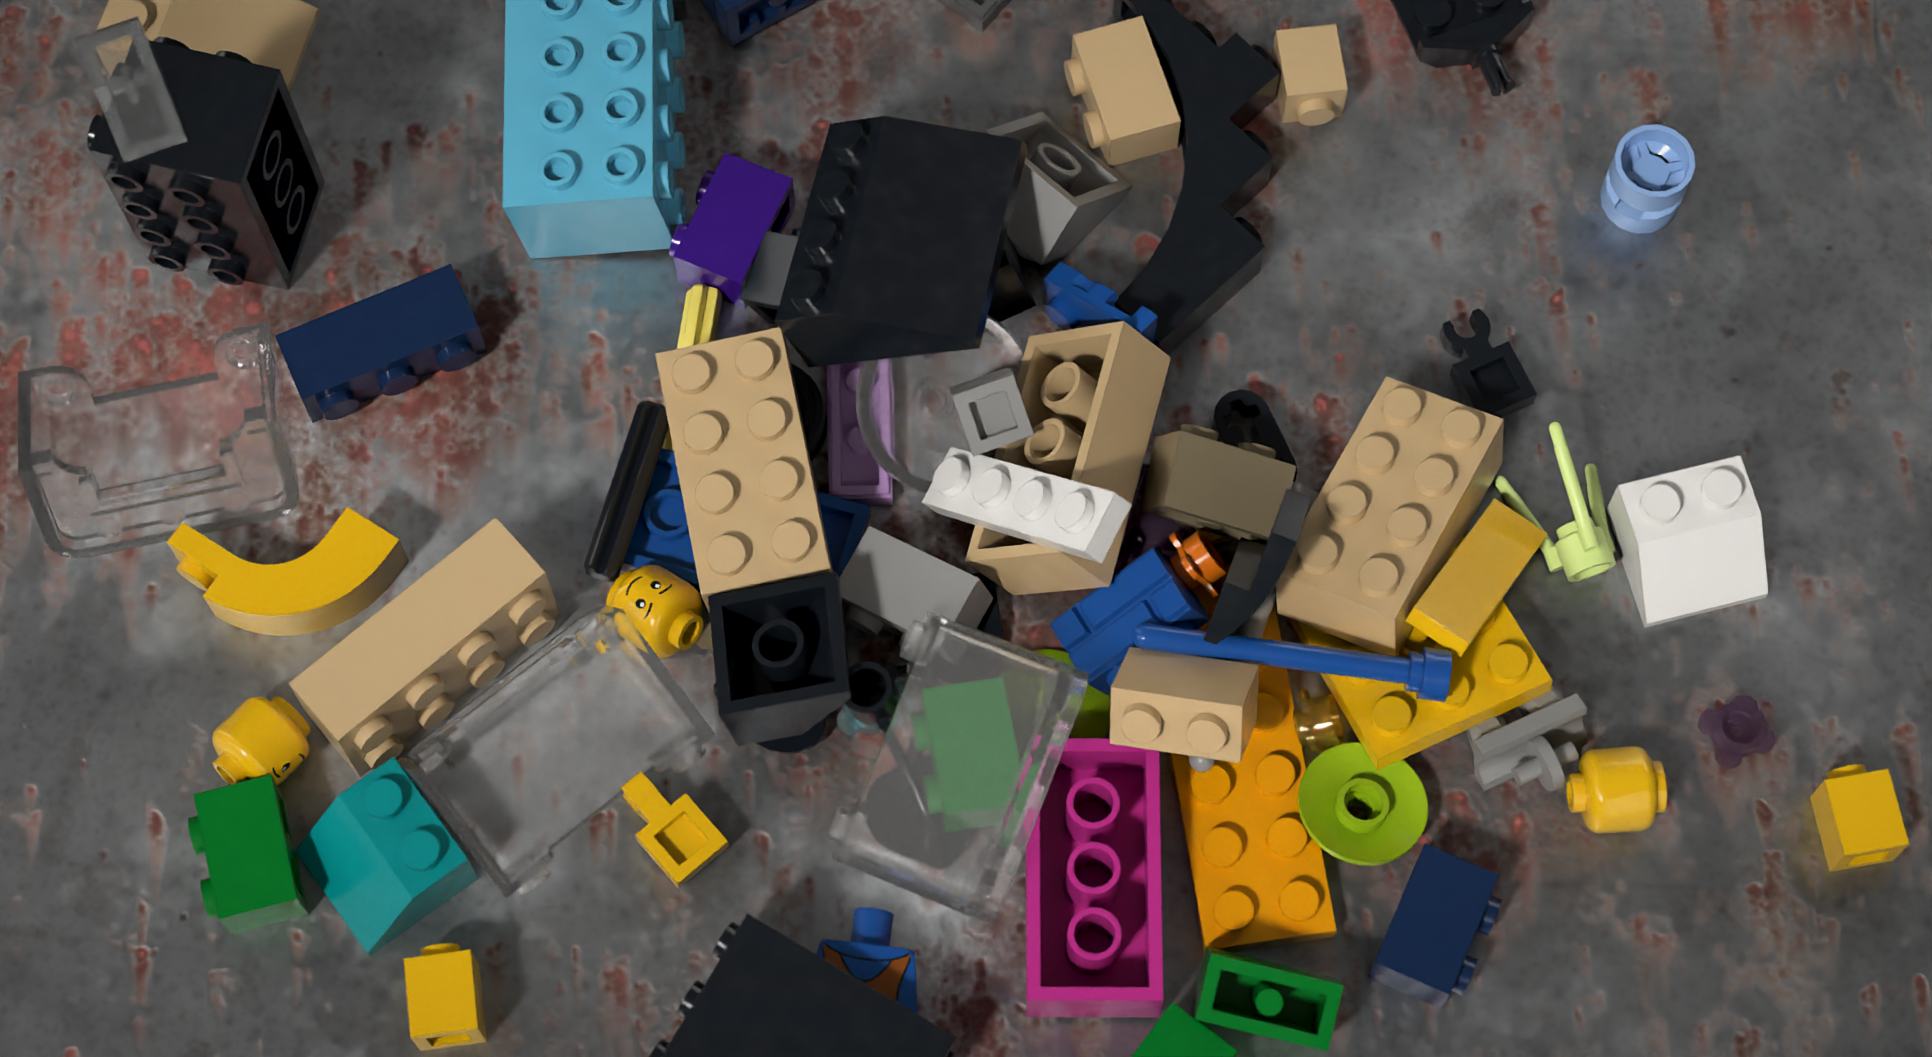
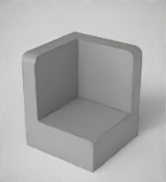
[949,367,1034,456]

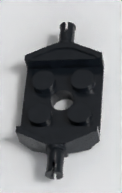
[1390,0,1535,97]

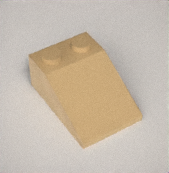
[92,0,320,93]

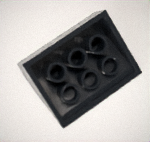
[775,116,1028,367]

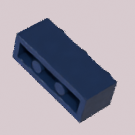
[275,264,487,423]

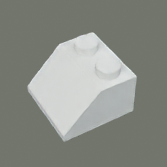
[1605,455,1768,628]

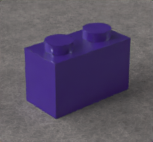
[669,152,796,308]

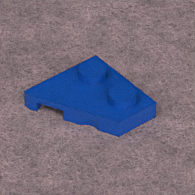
[1043,262,1158,344]

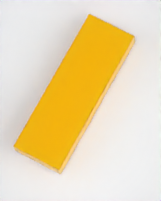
[1405,498,1548,658]

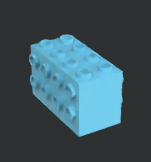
[502,0,686,259]

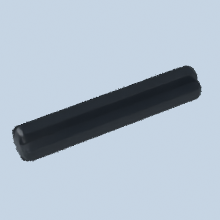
[584,401,669,582]

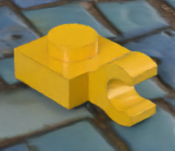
[621,771,729,889]

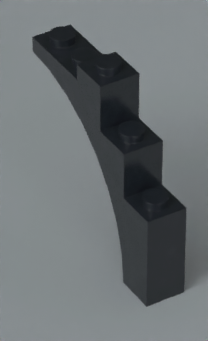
[1113,0,1280,356]

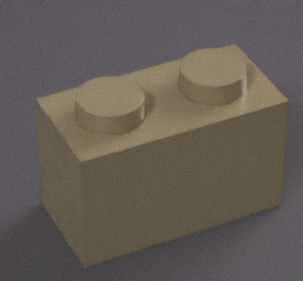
[1139,424,1296,544]

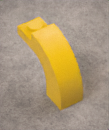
[167,507,409,636]

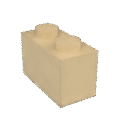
[1064,16,1181,167]
[1110,647,1259,763]

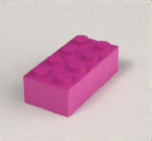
[1025,738,1163,1018]

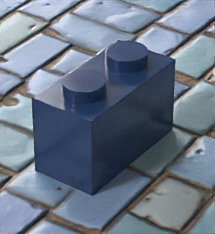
[1368,843,1503,1009]

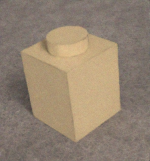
[1271,24,1348,126]

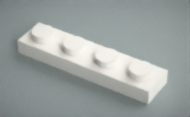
[922,447,1132,564]

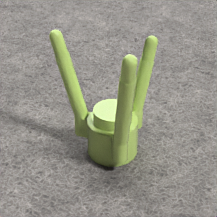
[1494,421,1616,582]

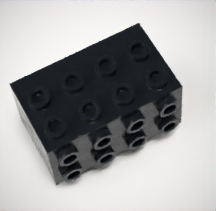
[87,36,325,290]

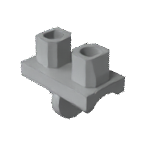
[1467,685,1587,792]

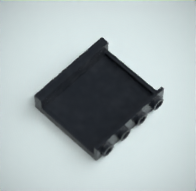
[649,913,961,1057]

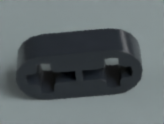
[1212,389,1297,483]

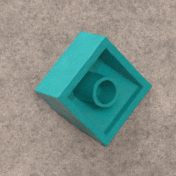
[295,756,479,956]

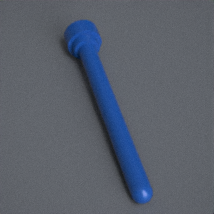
[1132,623,1452,703]

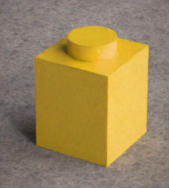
[1810,764,1909,872]
[404,943,487,1051]

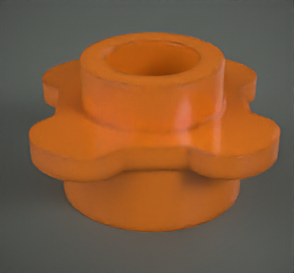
[1169,530,1228,598]

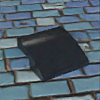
[1204,489,1311,645]

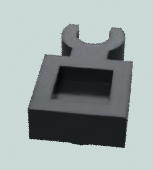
[1440,308,1537,418]

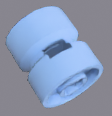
[1600,124,1696,234]

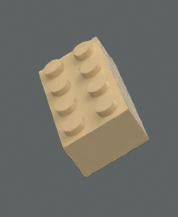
[965,321,1171,596]
[655,327,833,612]
[1275,376,1504,656]
[288,517,560,777]

